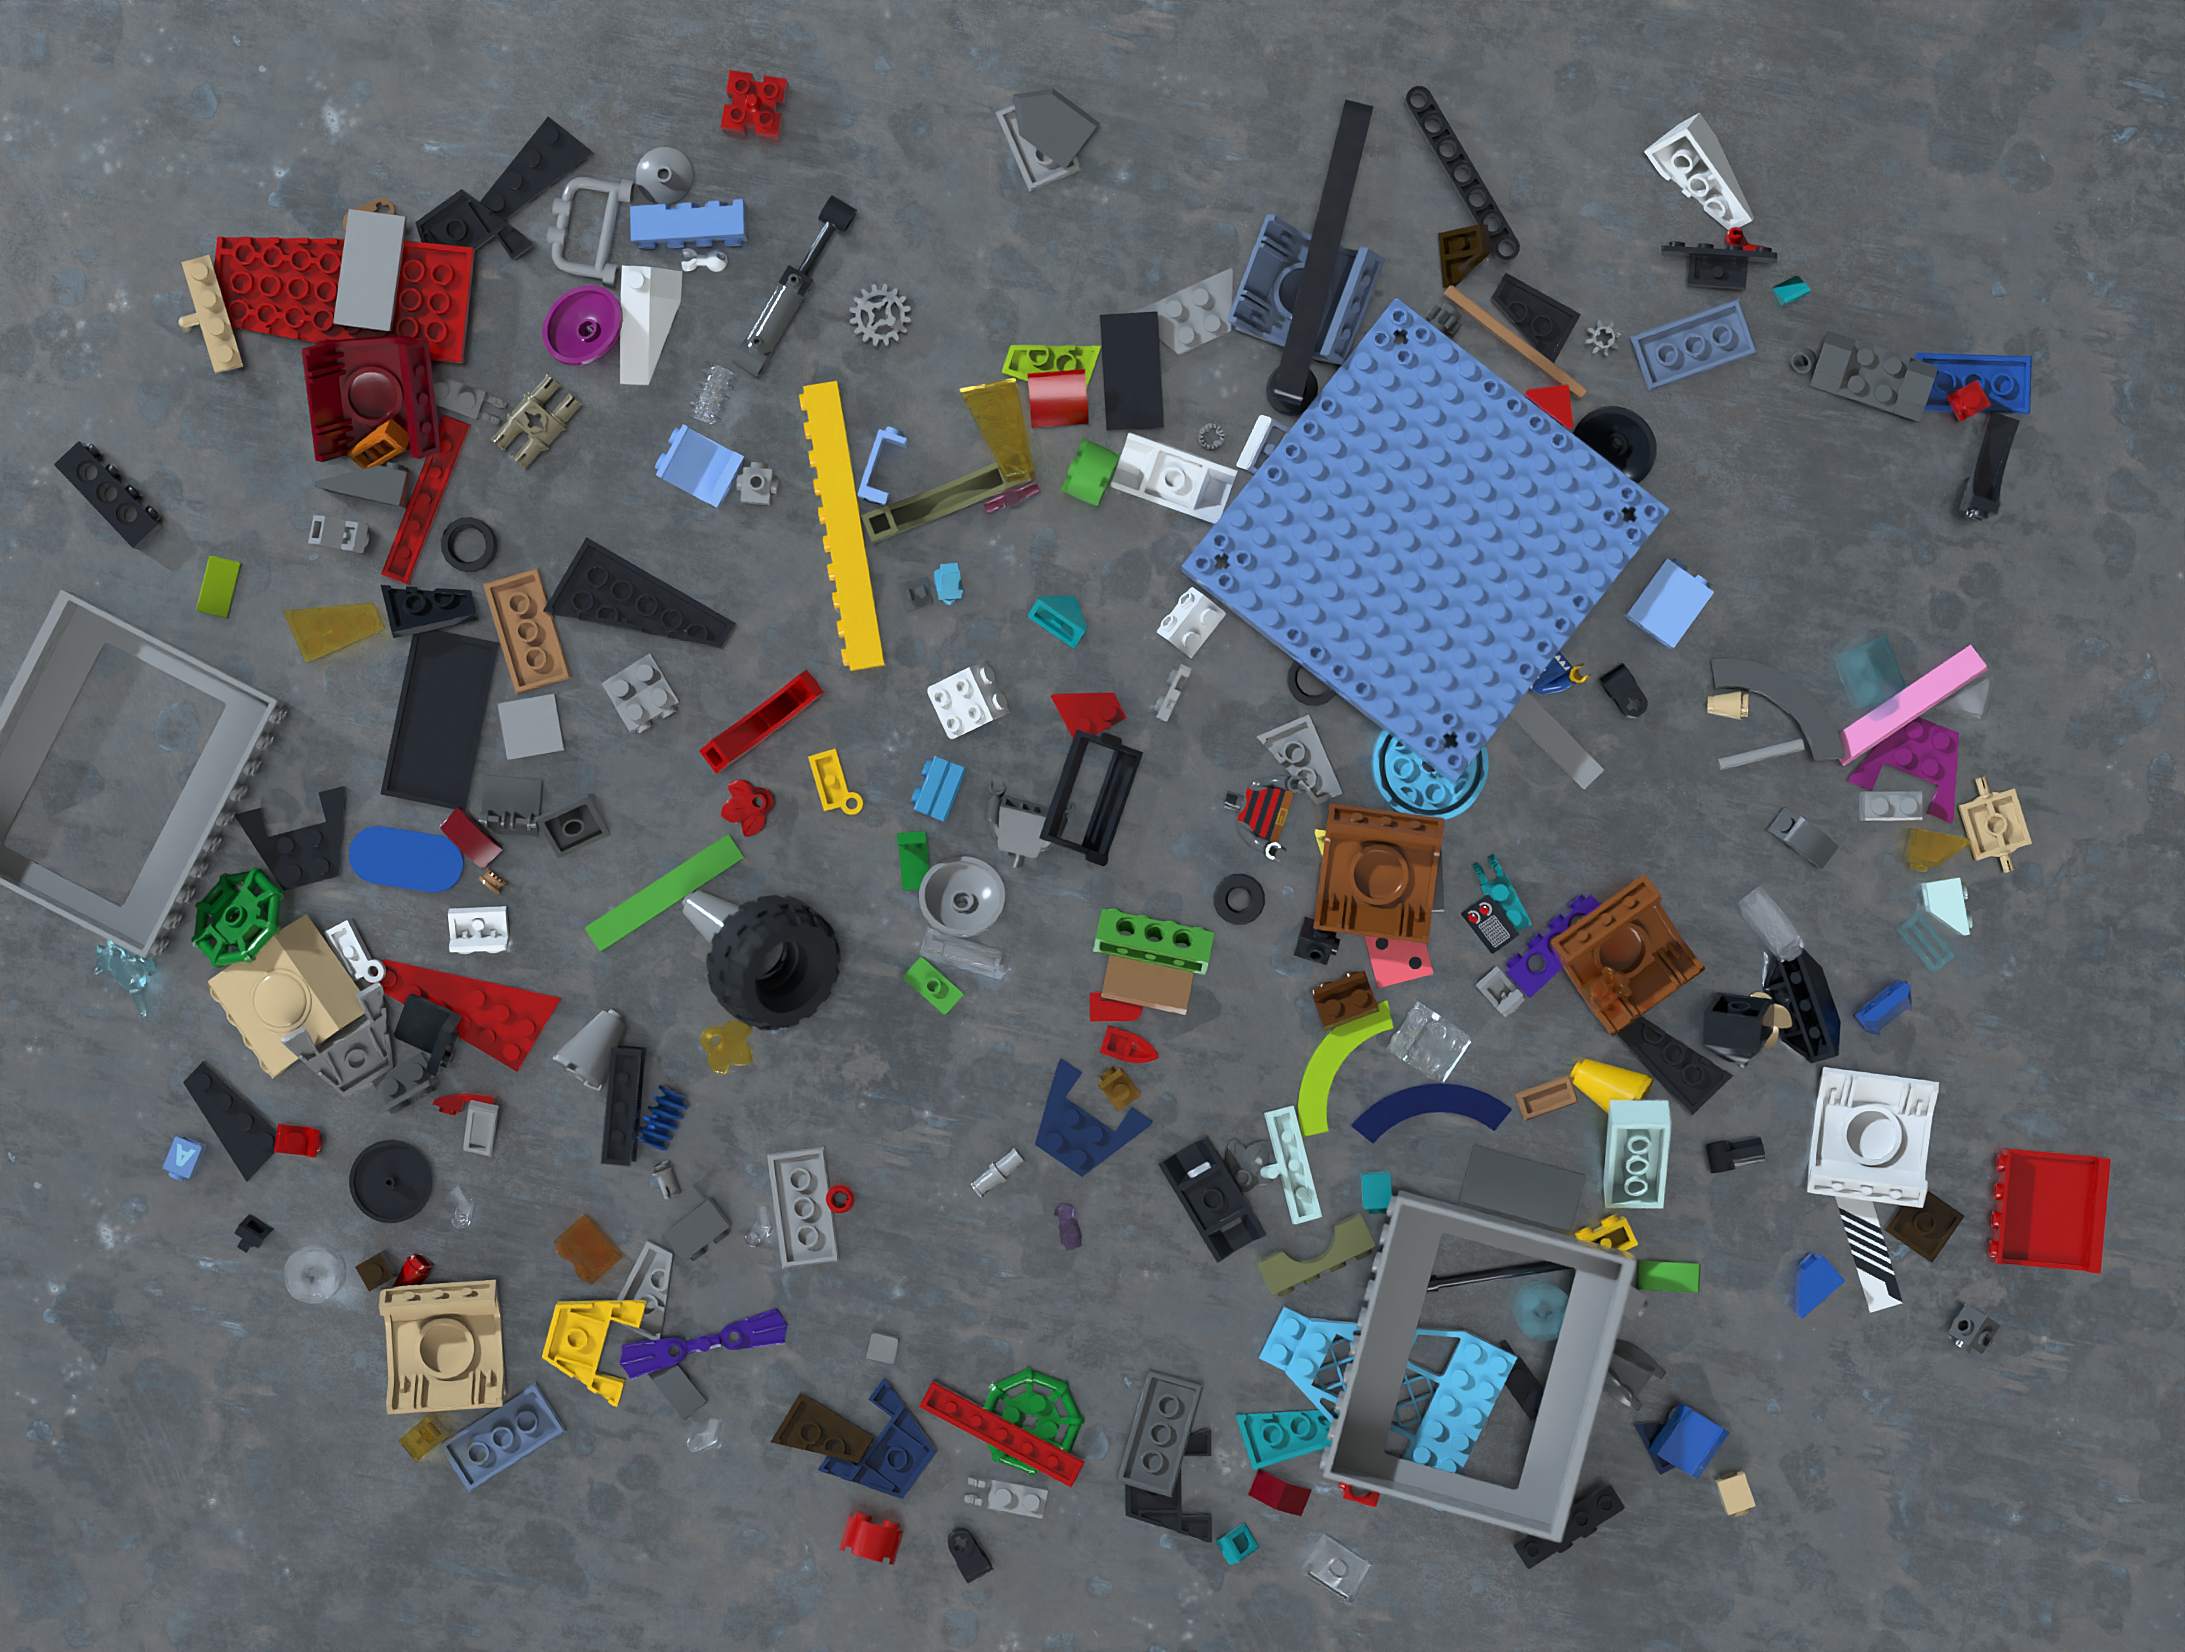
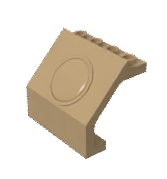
[207,914,365,1079]
[379,1280,506,1414]

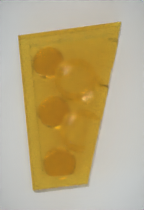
[282,602,386,663]

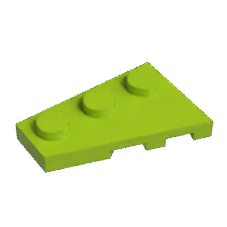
[1001,345,1102,389]

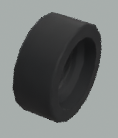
[441,517,497,572]
[1287,660,1337,706]

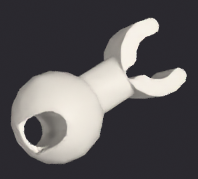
[682,248,728,272]

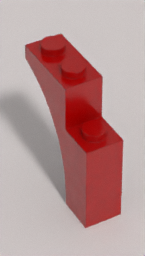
[699,669,824,774]

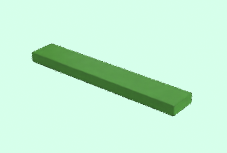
[585,834,745,952]

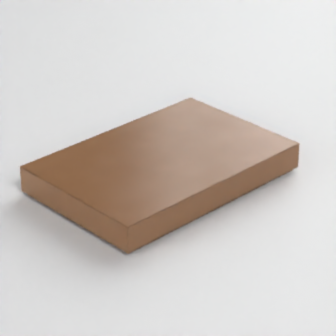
[1101,955,1194,1015]

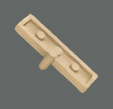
[179,255,243,374]

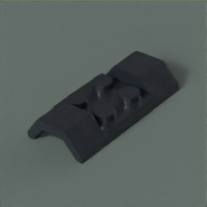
[1158,1135,1267,1263]

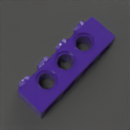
[1505,894,1601,998]

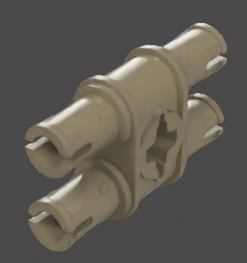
[491,374,582,470]

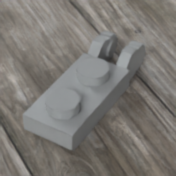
[432,373,507,425]
[964,1477,1048,1519]

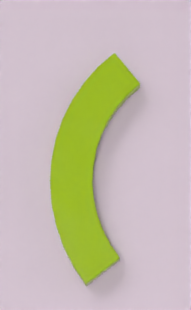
[1298,1000,1394,1137]

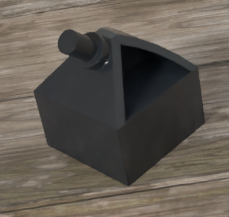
[1703,992,1775,1068]

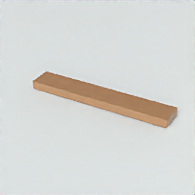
[1442,285,1587,401]

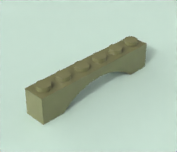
[861,452,1033,544]

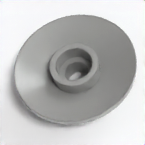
[636,147,693,204]

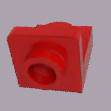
[274,1123,322,1158]

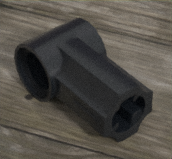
[1705,1136,1765,1174]

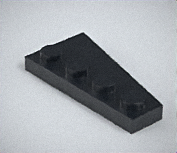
[480,117,594,221]
[1616,1016,1734,1115]
[183,1061,277,1182]

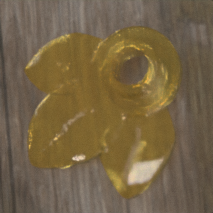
[700,1021,753,1075]

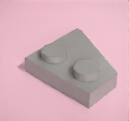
[1153,664,1192,722]

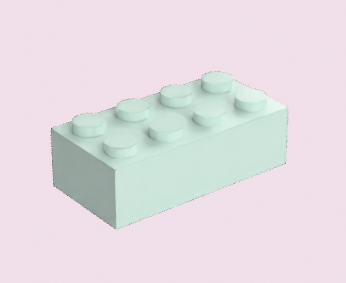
[1603,1100,1671,1208]

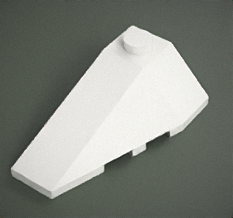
[1644,113,1754,230]
[620,266,683,385]

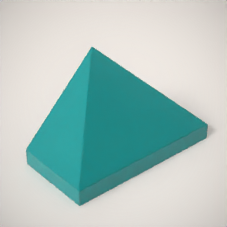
[1027,595,1087,649]

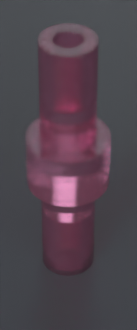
[984,482,1041,514]

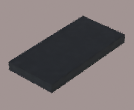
[1100,311,1165,430]

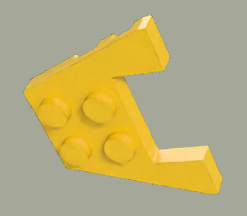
[542,1300,647,1407]

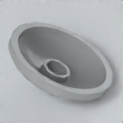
[919,856,1005,937]

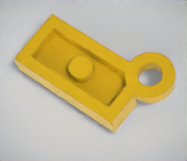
[808,748,863,815]

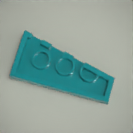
[1236,1409,1340,1470]

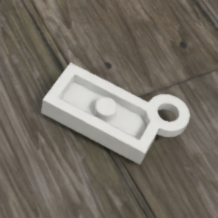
[324,919,386,983]

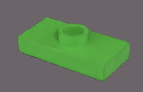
[902,956,964,1015]

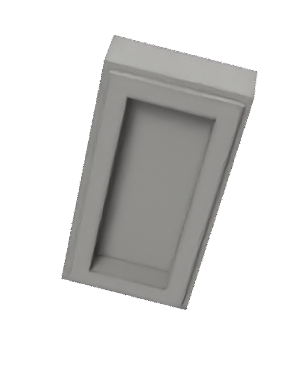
[463,1100,499,1156]

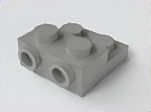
[601,653,681,734]

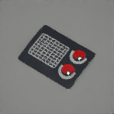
[1461,894,1519,954]

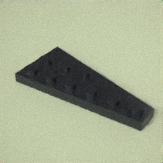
[543,537,736,649]

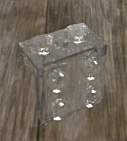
[1386,1001,1471,1084]

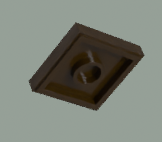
[1883,1190,1965,1263]

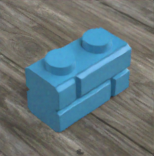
[910,756,967,822]

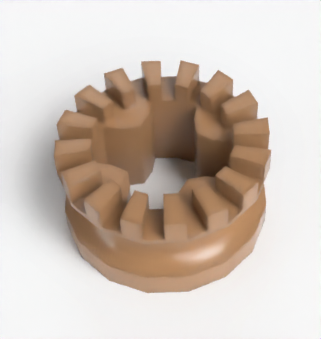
[478,867,508,894]

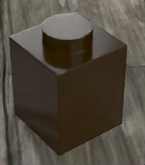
[355,1250,399,1292]

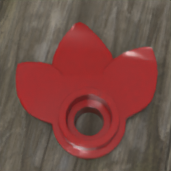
[721,780,775,837]

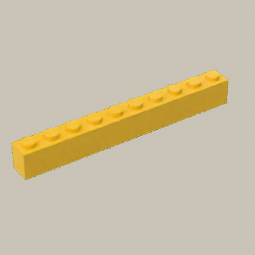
[799,381,885,671]

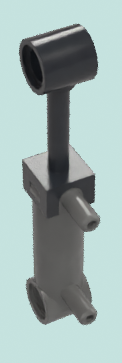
[732,195,857,377]

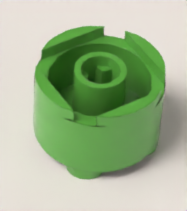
[1061,438,1120,506]

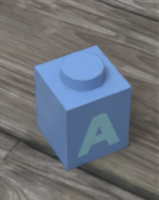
[163,1135,207,1181]

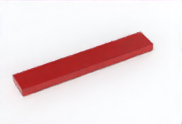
[381,414,471,585]
[919,1380,1085,1488]

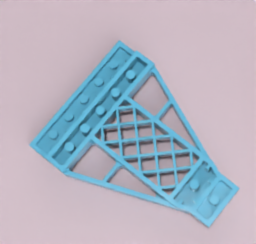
[1259,1305,1517,1511]

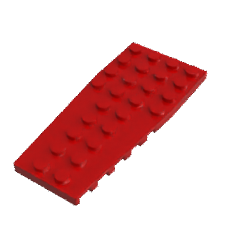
[214,236,475,363]

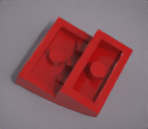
[1027,369,1089,428]

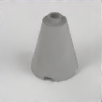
[682,890,739,946]
[552,1009,626,1092]

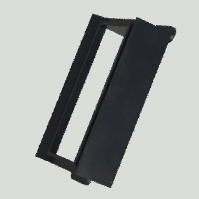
[1039,729,1143,866]

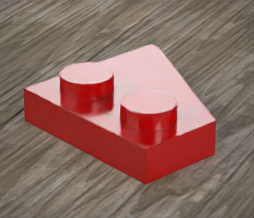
[1051,692,1127,738]

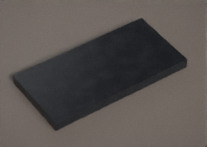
[380,630,500,811]

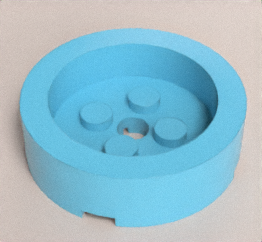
[1371,730,1489,820]

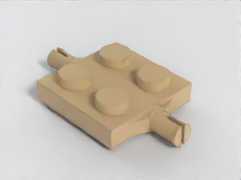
[1958,776,2032,873]

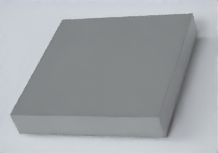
[498,694,565,760]

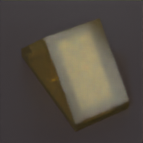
[398,1412,450,1463]

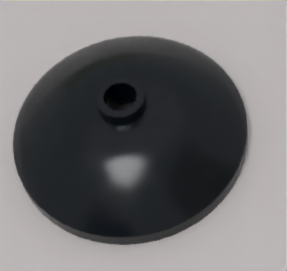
[1573,406,1657,484]

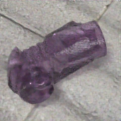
[1054,1204,1083,1251]

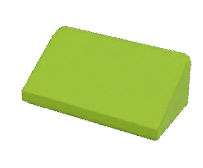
[196,555,241,618]

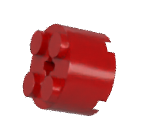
[839,1511,904,1565]

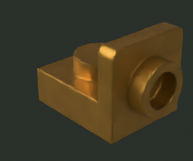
[1098,1066,1141,1112]

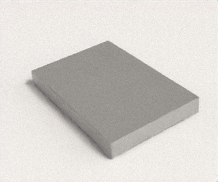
[995,89,1082,192]

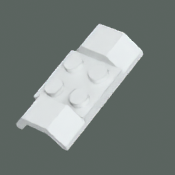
[1110,432,1237,524]

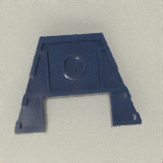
[1035,1058,1153,1177]
[818,1378,938,1499]

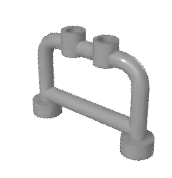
[547,177,635,287]

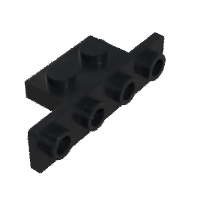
[1661,241,1778,290]
[1513,1484,1625,1569]

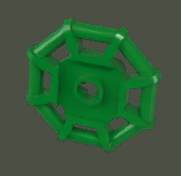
[191,868,284,968]
[984,1367,1085,1476]

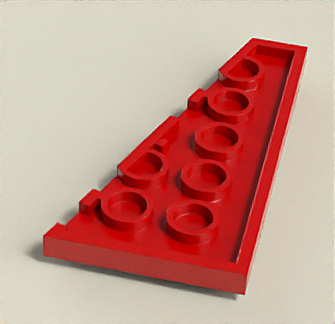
[369,959,562,1072]

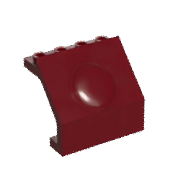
[301,335,441,462]

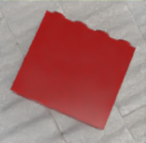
[1988,1148,2111,1274]

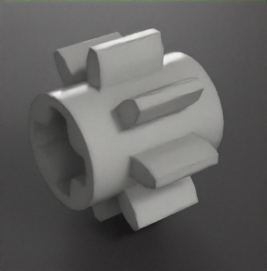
[1585,320,1621,357]

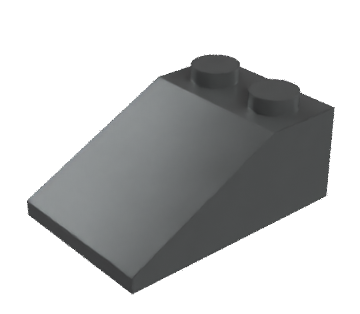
[314,462,415,509]

